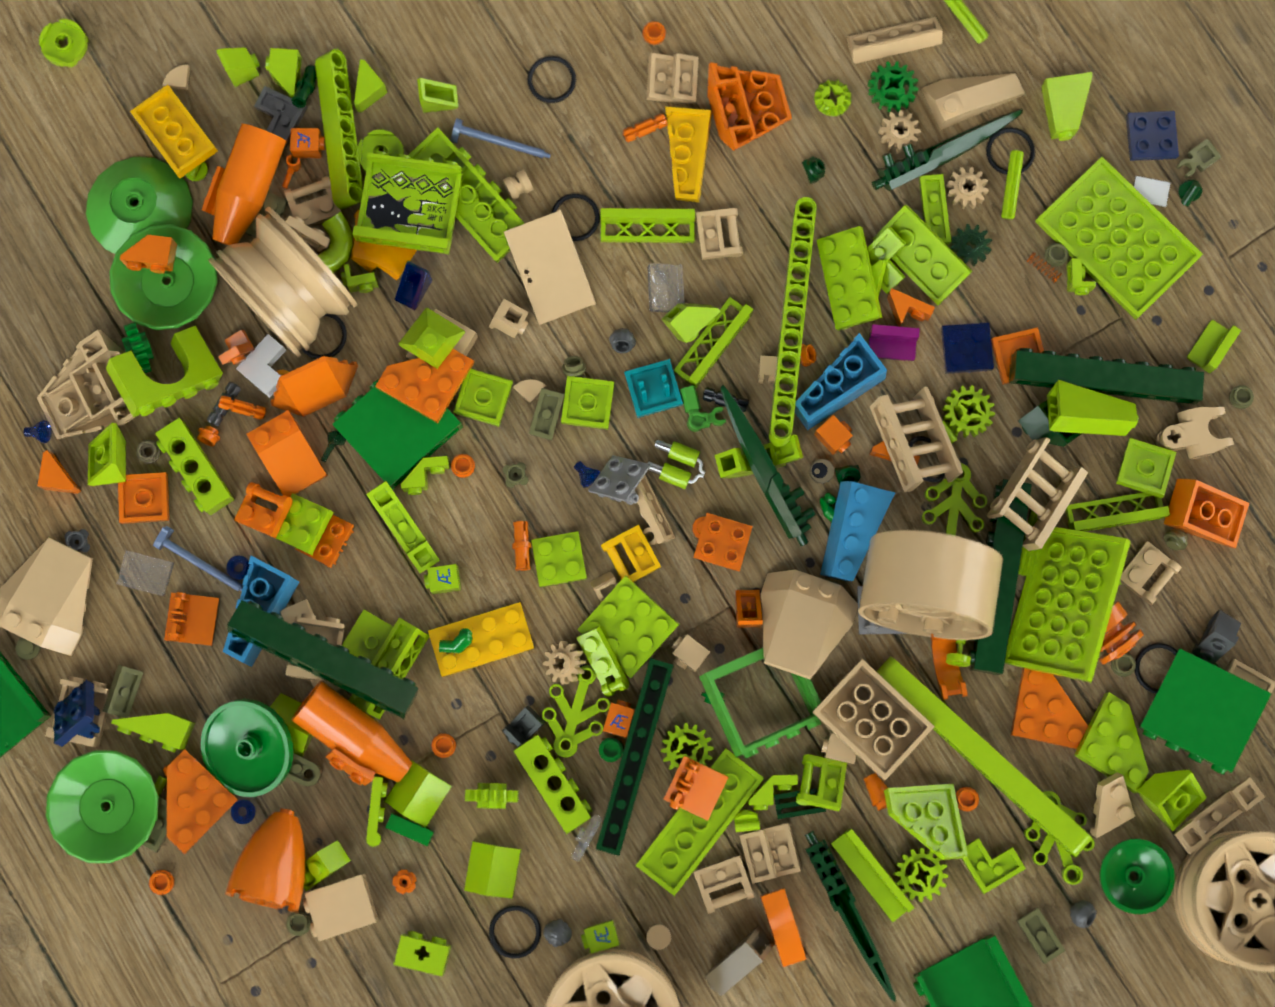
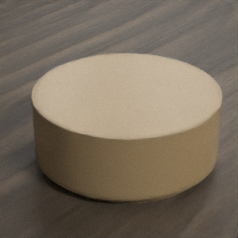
[646,924,671,950]

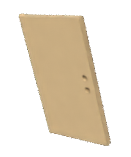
[504,209,596,325]

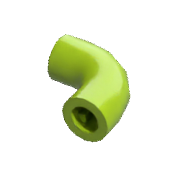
[317,212,353,274]

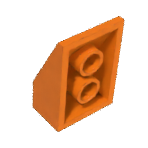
[246,410,328,497]
[1164,479,1250,548]

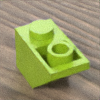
[662,303,721,344]
[304,840,351,891]

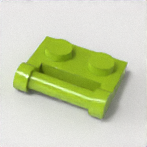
[796,754,847,812]

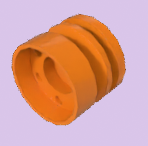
[1099,601,1144,665]

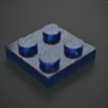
[941,323,994,374]

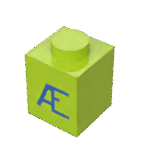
[424,564,461,594]
[581,919,620,954]

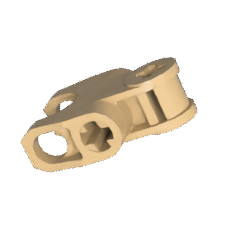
[1156,407,1234,460]

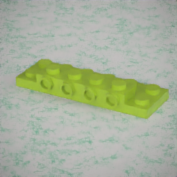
[408,127,525,263]

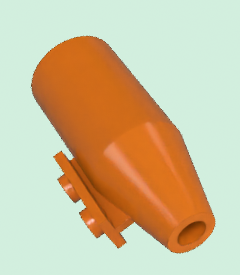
[202,123,287,245]
[291,680,412,786]

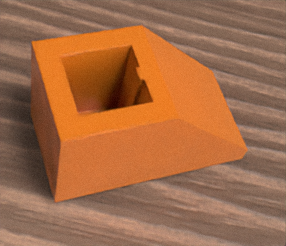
[120,235,177,274]

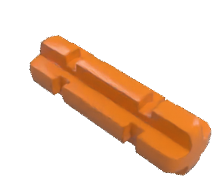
[623,114,667,142]
[218,396,266,420]

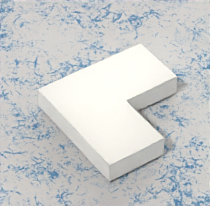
[236,334,286,398]

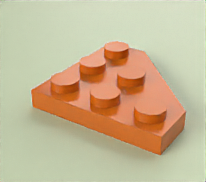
[375,349,475,423]
[1011,668,1088,749]
[167,749,238,855]

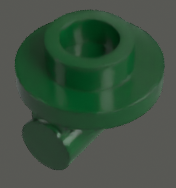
[802,157,825,184]
[1178,179,1202,207]
[835,465,861,484]

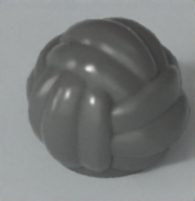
[609,328,636,354]
[1070,900,1097,928]
[543,919,572,947]

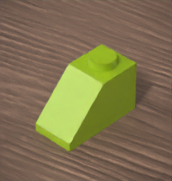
[216,47,260,87]
[265,48,302,98]

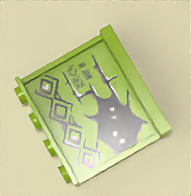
[352,151,463,254]

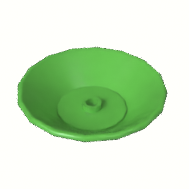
[86,156,193,254]
[109,224,218,330]
[46,750,159,863]

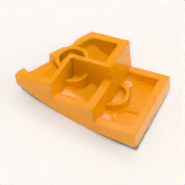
[351,210,417,280]

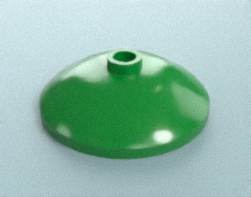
[1100,839,1175,914]

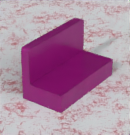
[868,324,920,361]

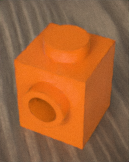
[814,415,853,455]

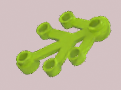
[921,463,988,536]
[542,665,610,758]
[1024,791,1095,885]

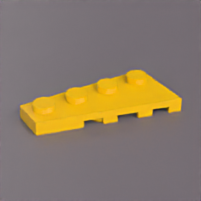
[665,107,712,202]

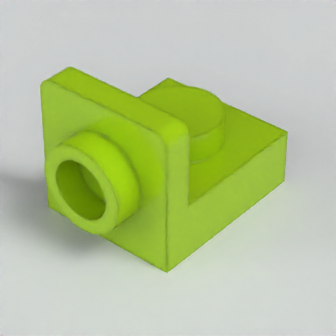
[1067,258,1096,295]

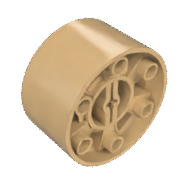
[859,530,1003,640]

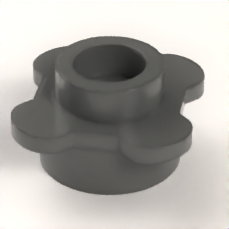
[64,529,90,553]

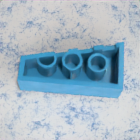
[794,333,887,431]
[820,481,895,581]
[223,555,299,667]

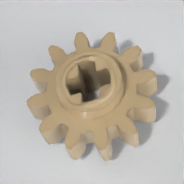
[878,110,921,153]
[946,167,989,209]
[543,641,586,685]

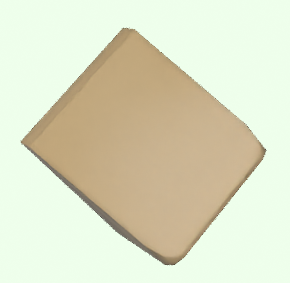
[590,572,618,603]

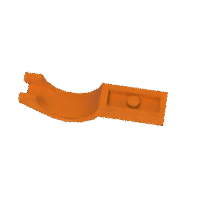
[930,634,968,700]

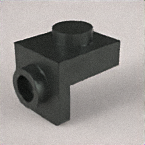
[502,705,545,747]

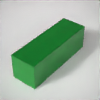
[385,813,435,846]

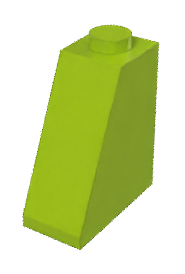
[1041,72,1093,141]

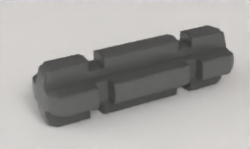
[207,382,241,427]

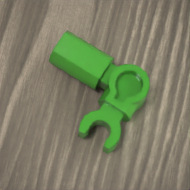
[680,385,726,432]

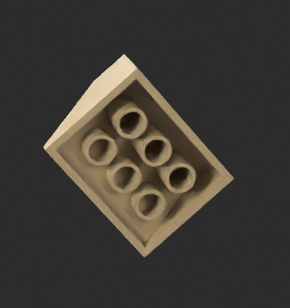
[812,659,935,781]

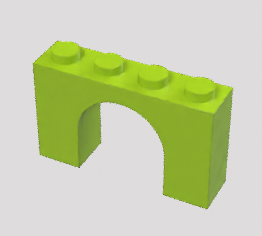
[106,325,223,418]

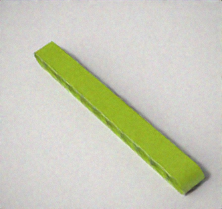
[768,197,817,447]
[876,656,1092,858]

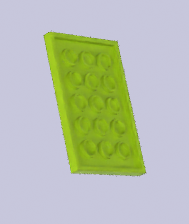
[1035,157,1203,320]
[1005,527,1131,683]

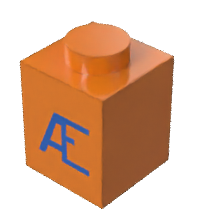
[290,128,326,158]
[603,700,635,738]

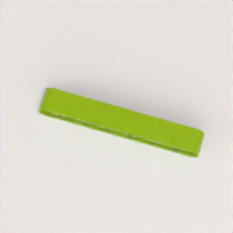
[315,49,363,210]

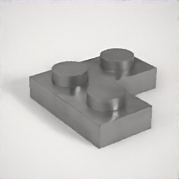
[254,86,307,148]

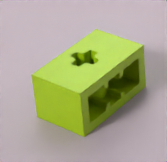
[394,931,451,977]

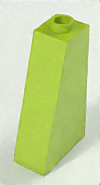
[1047,380,1139,436]

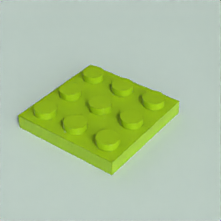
[577,576,680,679]

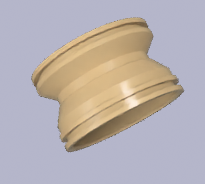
[208,207,357,358]
[1173,831,1275,972]
[545,948,680,1007]

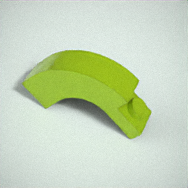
[714,435,804,478]

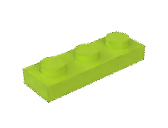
[919,174,951,245]

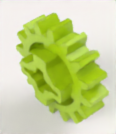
[942,385,995,438]
[661,723,714,770]
[465,783,518,809]
[894,848,949,902]

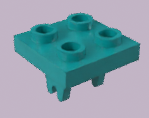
[624,359,683,418]

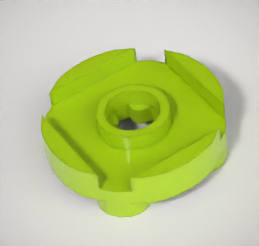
[39,19,88,67]
[358,129,405,172]

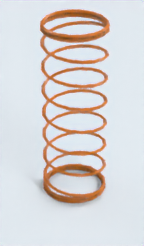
[1027,252,1062,283]

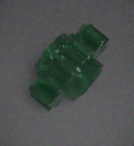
[950,224,992,267]

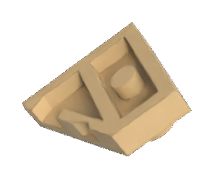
[283,215,330,252]
[1090,772,1135,838]

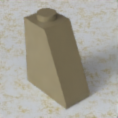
[704,925,775,996]

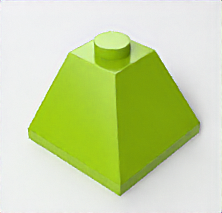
[398,307,465,369]
[1137,769,1207,831]

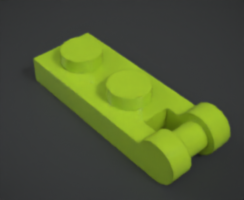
[577,626,629,697]
[366,777,388,847]

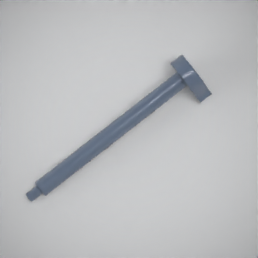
[451,118,551,159]
[153,526,243,592]

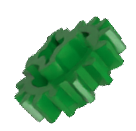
[867,61,919,113]
[121,322,154,373]

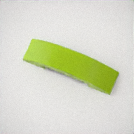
[366,481,440,574]

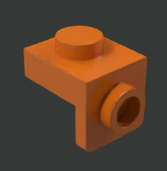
[218,330,255,365]

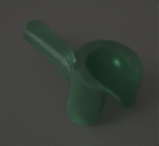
[320,431,346,462]

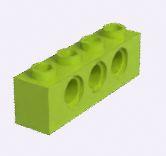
[155,418,235,515]
[513,735,593,834]

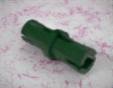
[291,65,317,108]

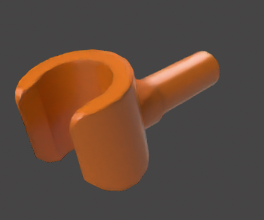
[282,154,301,189]

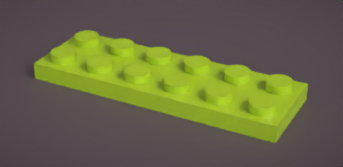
[635,748,764,896]

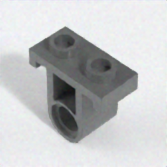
[1191,609,1241,664]

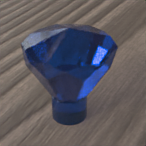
[23,420,52,443]
[574,461,600,488]

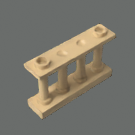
[869,387,963,492]
[987,437,1088,551]

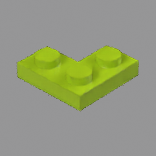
[867,227,906,294]
[961,838,1026,894]

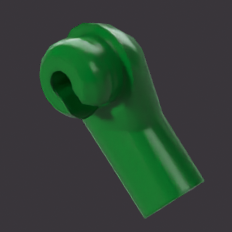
[819,492,836,523]
[439,628,473,653]

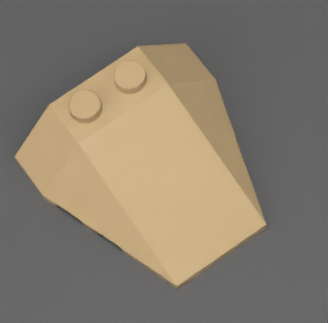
[37,330,137,439]
[0,538,93,656]
[760,569,858,680]

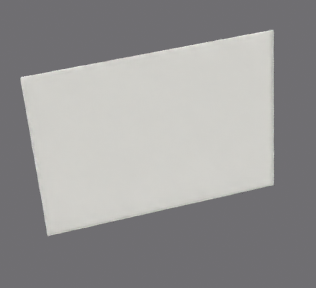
[1134,176,1170,207]

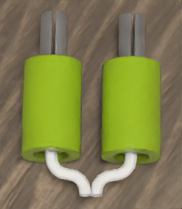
[647,440,705,490]

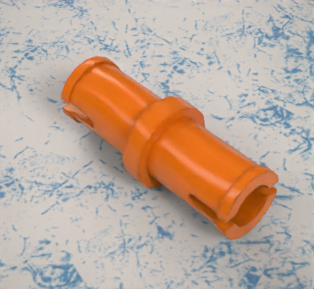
[512,521,531,571]

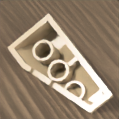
[921,73,1025,130]

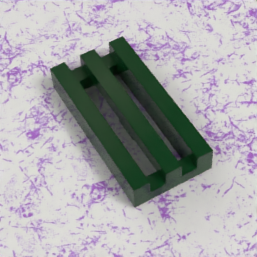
[773,788,826,819]

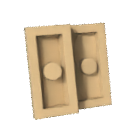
[646,53,698,103]
[740,822,803,884]

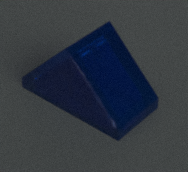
[394,261,433,310]

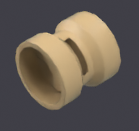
[502,170,533,201]

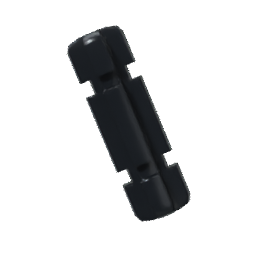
[702,387,749,412]

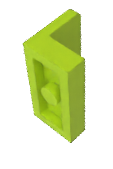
[1187,320,1241,374]

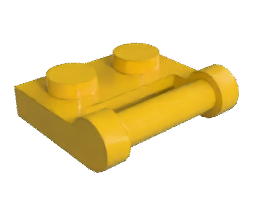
[601,524,661,582]

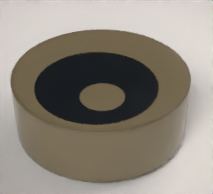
[810,459,834,484]

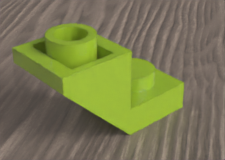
[401,456,450,495]
[748,775,798,810]

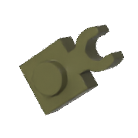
[1177,139,1222,179]

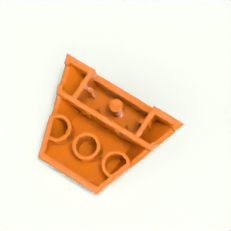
[707,62,792,151]
[270,356,358,417]

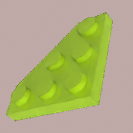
[1074,692,1149,793]
[884,784,968,860]

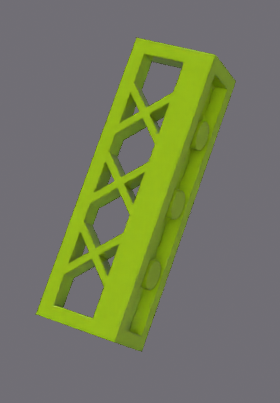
[601,208,695,243]
[673,297,754,388]
[1065,492,1170,532]
[349,618,429,720]
[830,828,914,922]

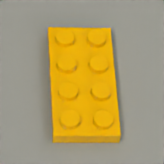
[130,84,218,178]
[428,602,535,678]

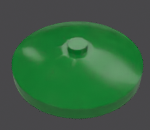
[201,699,294,797]

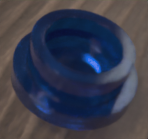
[226,555,250,580]
[231,800,256,824]

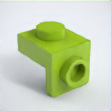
[341,263,379,293]

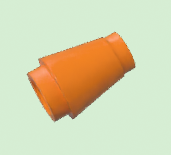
[863,773,888,811]

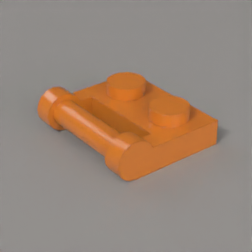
[234,482,292,539]

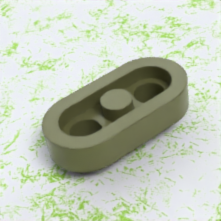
[287,753,322,786]

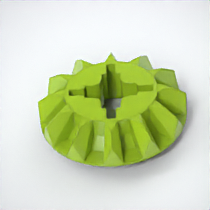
[814,79,851,116]

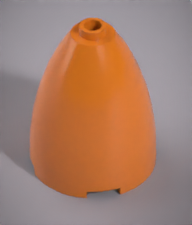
[225,808,306,912]

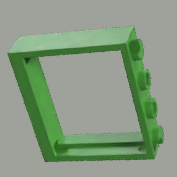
[699,648,821,759]

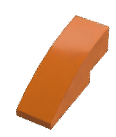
[760,888,806,967]

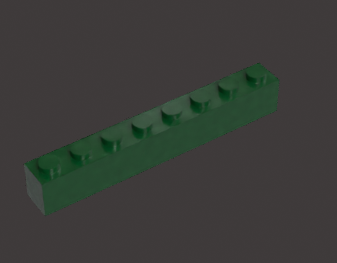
[1009,348,1204,404]
[968,479,1032,675]
[227,600,419,719]
[596,658,674,856]

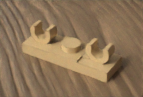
[635,474,675,545]

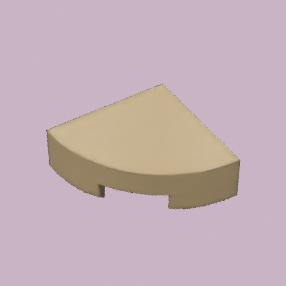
[163,65,190,90]
[513,380,547,404]

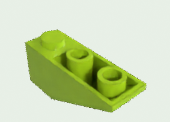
[111,713,195,753]

